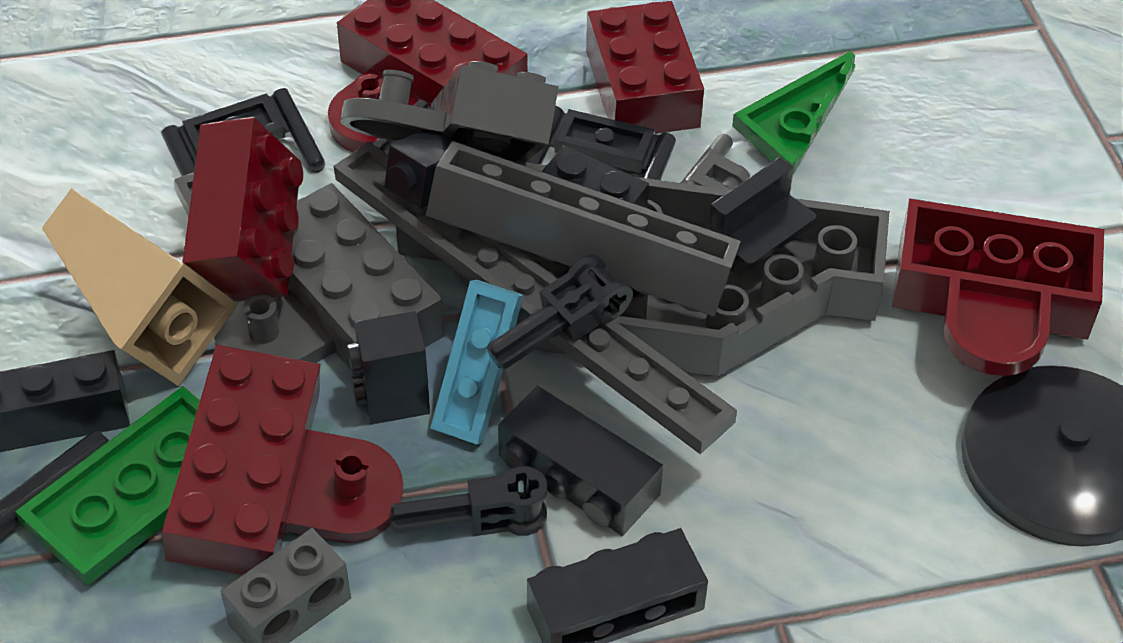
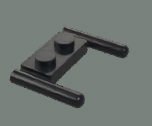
[161,88,325,176]
[527,106,676,180]

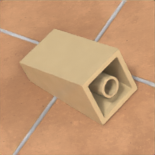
[42,188,238,386]

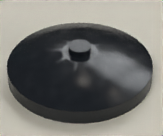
[961,365,1123,546]

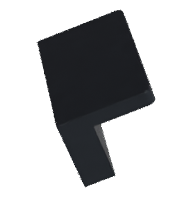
[708,157,816,270]

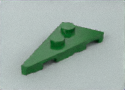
[732,51,856,174]

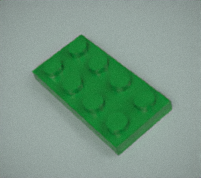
[15,386,200,586]

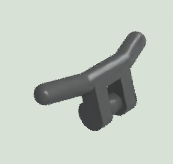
[680,134,751,190]

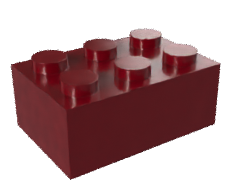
[586,0,704,134]
[182,117,303,302]

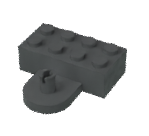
[340,61,559,162]
[214,183,444,376]

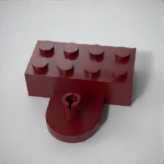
[328,0,528,152]
[892,198,1104,376]
[162,344,403,575]

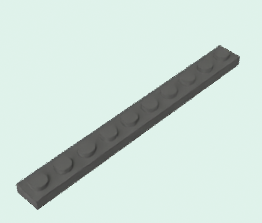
[333,141,737,455]

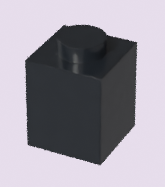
[384,130,457,209]

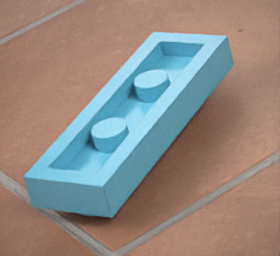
[430,280,524,444]

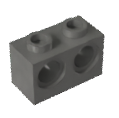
[220,528,351,643]

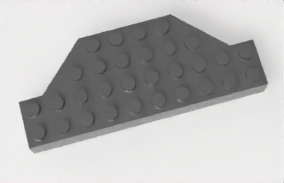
[396,160,890,376]

